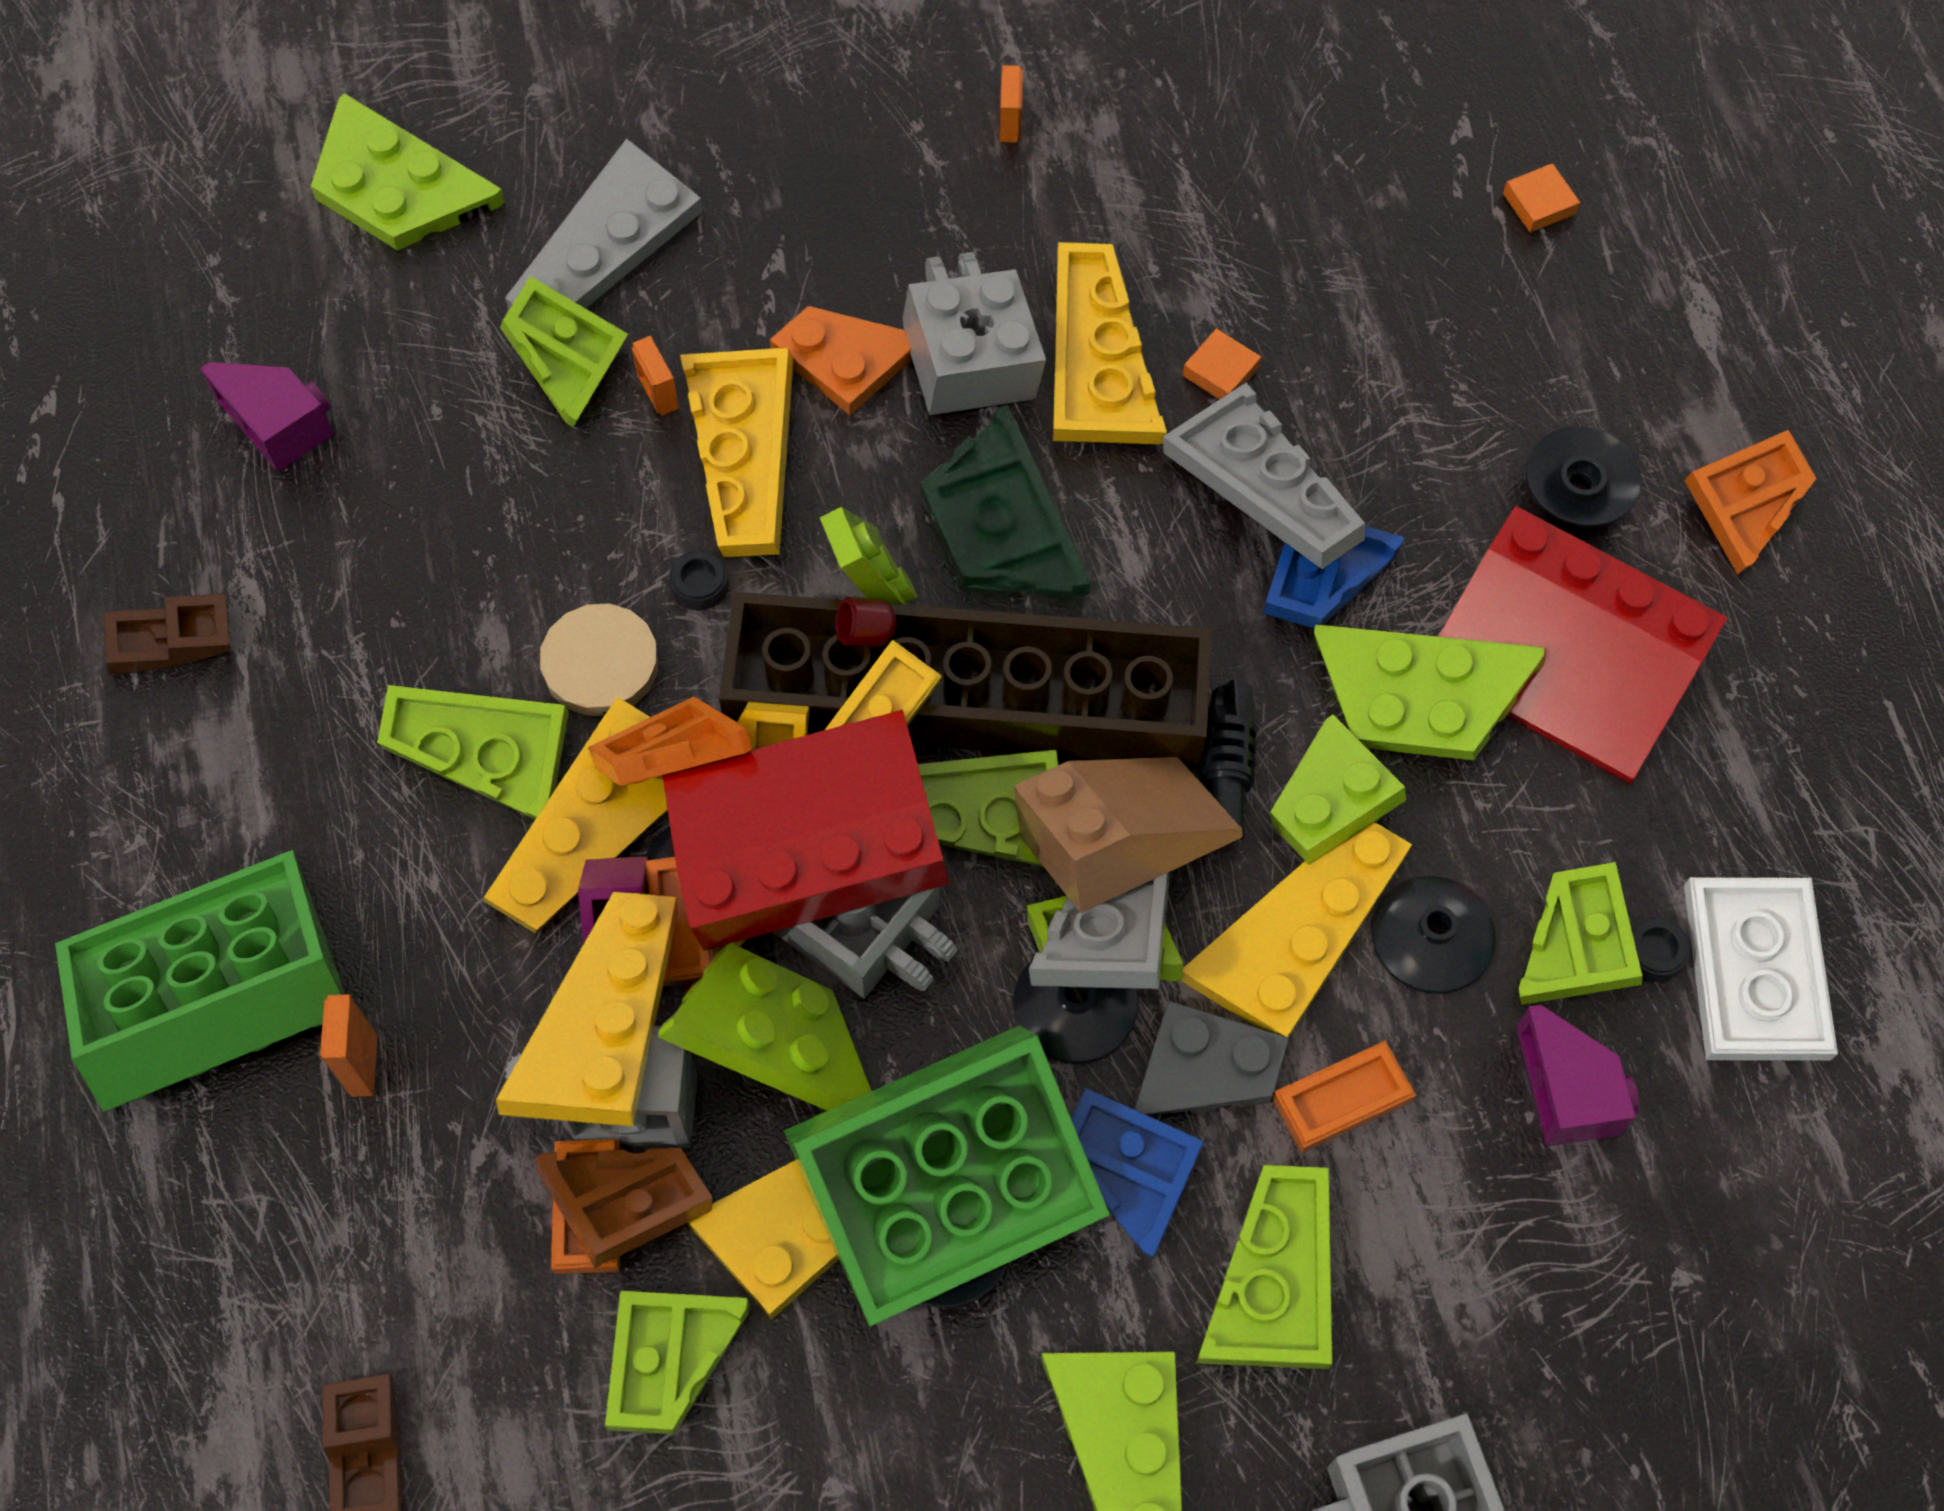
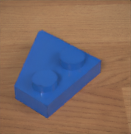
[1263,526,1404,628]
[1071,1088,1204,1258]

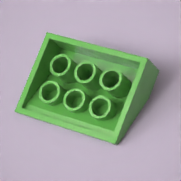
[55,850,345,1112]
[784,1025,1110,1327]

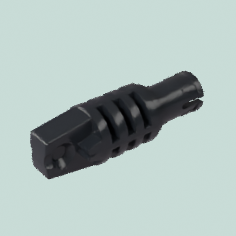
[1200,679,1257,843]

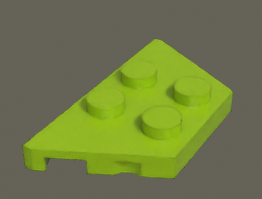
[311,93,505,250]
[1314,624,1545,761]
[658,943,871,1111]

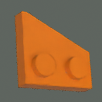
[1684,430,1817,575]

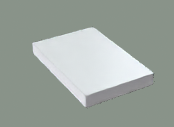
[1684,878,1838,1061]

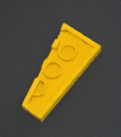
[1053,242,1167,444]
[680,348,793,557]
[483,697,668,934]
[1180,822,1412,1038]
[496,892,678,1127]
[687,1160,839,1320]

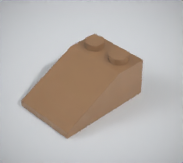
[1014,757,1243,913]

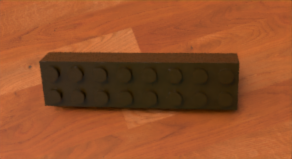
[719,592,1212,767]

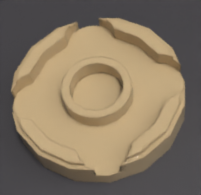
[540,603,658,717]

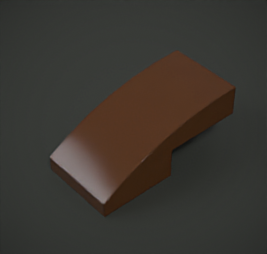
[104,594,230,674]
[322,1374,404,1511]

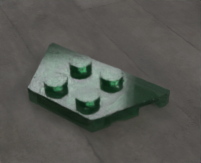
[921,405,1091,596]

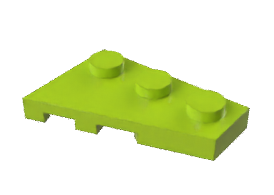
[820,507,917,605]
[377,685,569,820]
[918,750,1058,867]
[1196,1165,1332,1369]
[1041,1352,1182,1511]

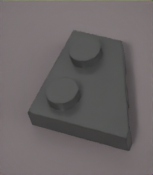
[1134,1001,1289,1118]

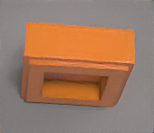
[1000,65,1023,143]
[1503,163,1580,233]
[1182,328,1261,399]
[631,336,679,416]

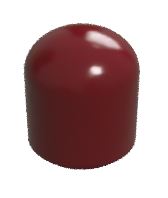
[835,597,897,647]

